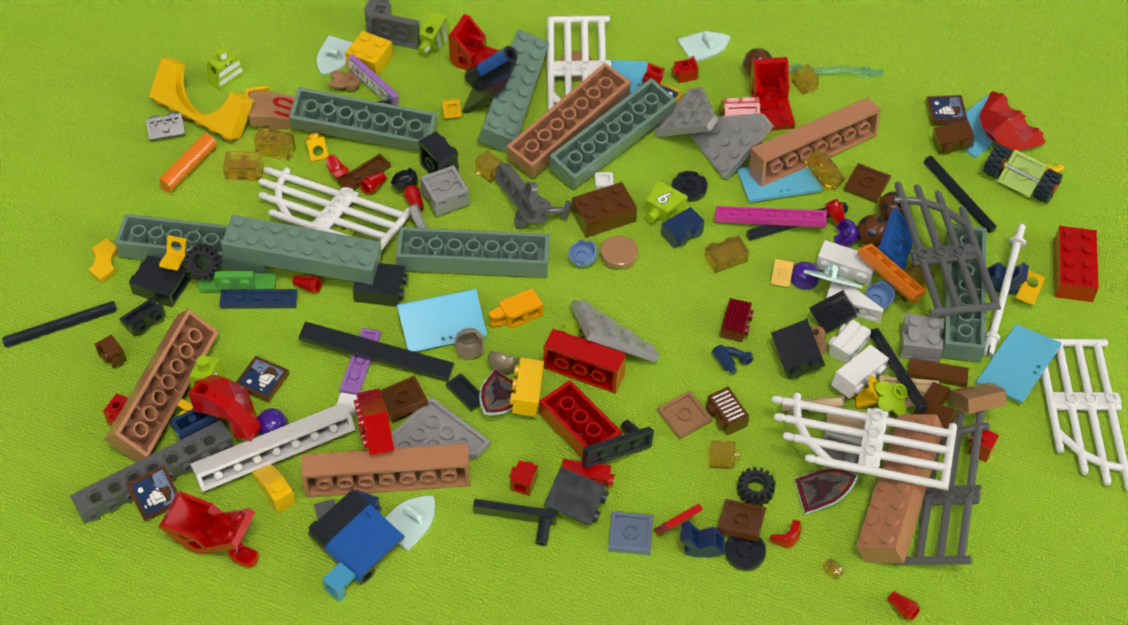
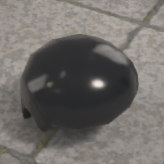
[390,168,418,193]

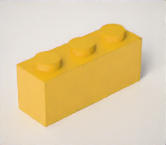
[509,357,544,417]

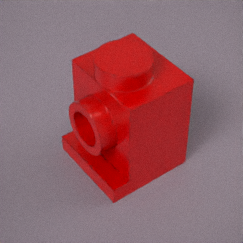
[671,56,699,83]
[641,63,664,85]

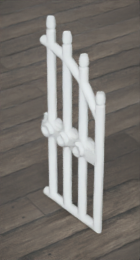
[547,16,611,110]
[259,167,411,251]
[1042,339,1128,491]
[772,393,957,491]

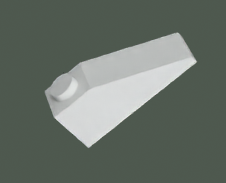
[826,281,884,324]

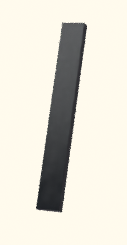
[299,321,454,382]

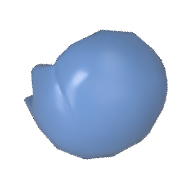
[569,239,597,268]
[864,281,895,310]

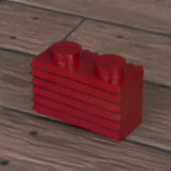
[720,298,754,342]

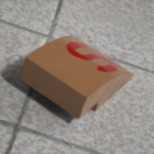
[249,91,295,130]
[946,383,1006,414]

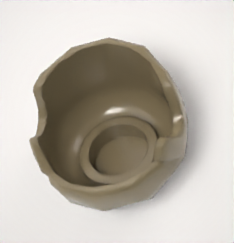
[454,328,484,359]
[488,351,519,373]

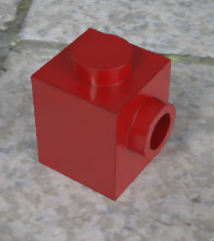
[103,393,128,426]
[968,430,1000,462]
[509,460,538,496]

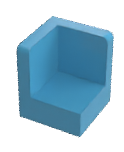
[322,562,355,602]

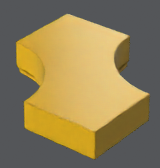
[88,238,118,283]

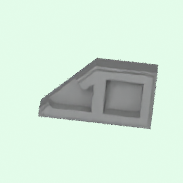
[409,203,427,228]

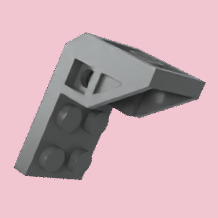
[364,0,421,50]

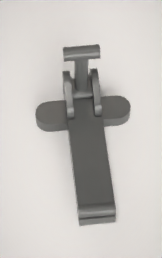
[494,163,573,228]

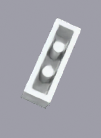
[816,240,875,285]
[831,345,889,399]

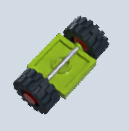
[983,143,1063,204]

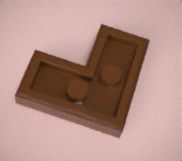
[913,382,958,429]

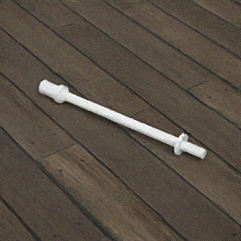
[983,224,1026,357]

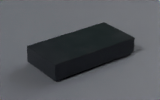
[446,373,481,412]

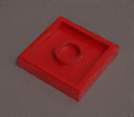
[654,504,703,536]

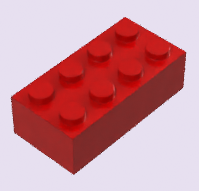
[1054,226,1099,302]
[543,329,626,394]
[539,380,622,457]
[353,388,395,455]

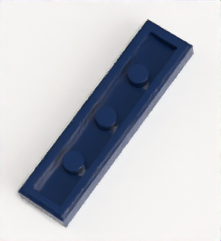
[219,289,298,309]

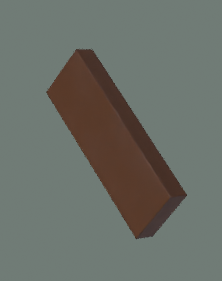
[337,153,391,191]
[908,358,969,387]

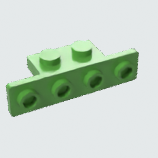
[198,271,276,292]

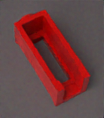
[561,459,615,492]

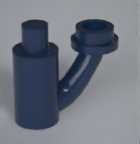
[712,345,754,375]

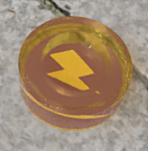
[823,559,844,579]

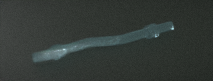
[789,64,883,77]

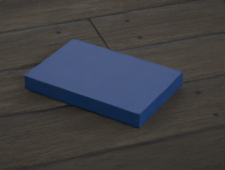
[878,208,913,271]

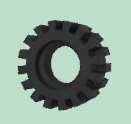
[184,244,222,280]
[737,467,776,506]

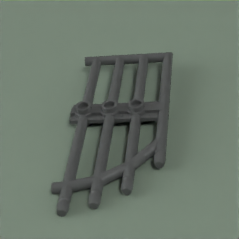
[893,181,1001,317]
[894,410,990,565]

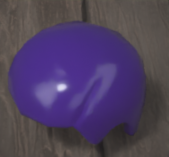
[834,218,858,247]
[791,262,819,290]
[258,408,289,435]

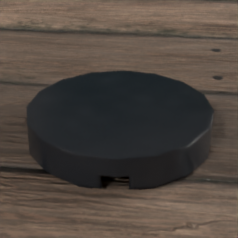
[672,171,708,202]
[724,536,766,571]

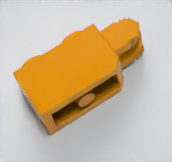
[489,288,543,329]

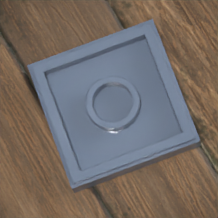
[608,511,653,555]

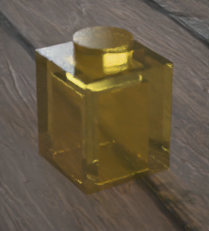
[792,64,819,95]
[475,151,503,183]
[709,440,739,470]

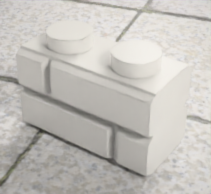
[828,320,871,364]

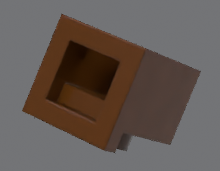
[94,334,127,368]

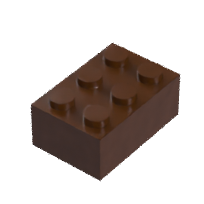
[571,182,637,238]

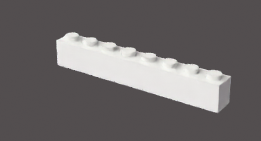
[191,403,355,492]

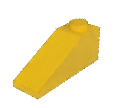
[250,464,296,514]

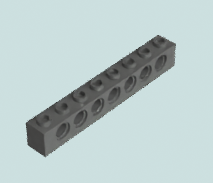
[70,420,234,524]

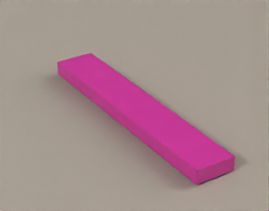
[715,206,827,227]

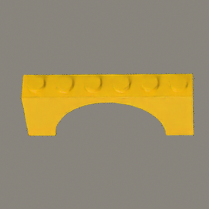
[149,57,254,141]

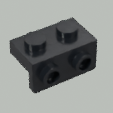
[809,290,857,333]
[119,298,166,336]

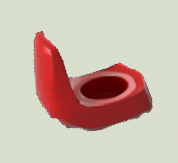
[325,154,349,178]
[770,520,802,548]
[227,543,259,568]

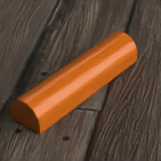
[159,133,217,193]
[857,243,926,304]

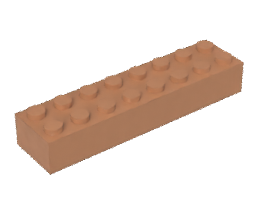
[506,63,631,179]
[749,97,881,187]
[104,309,219,462]
[856,414,943,564]
[301,443,470,498]

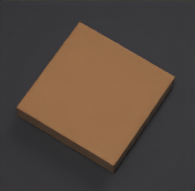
[657,390,713,440]

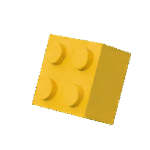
[345,31,393,76]

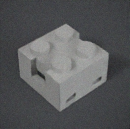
[420,165,469,216]
[900,313,944,363]

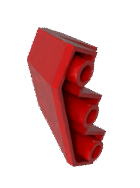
[979,91,1046,151]
[188,374,261,441]

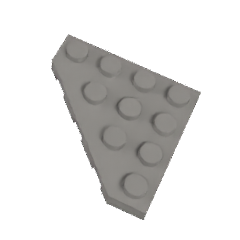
[654,87,718,137]
[689,113,774,179]
[571,299,659,362]
[392,397,491,459]

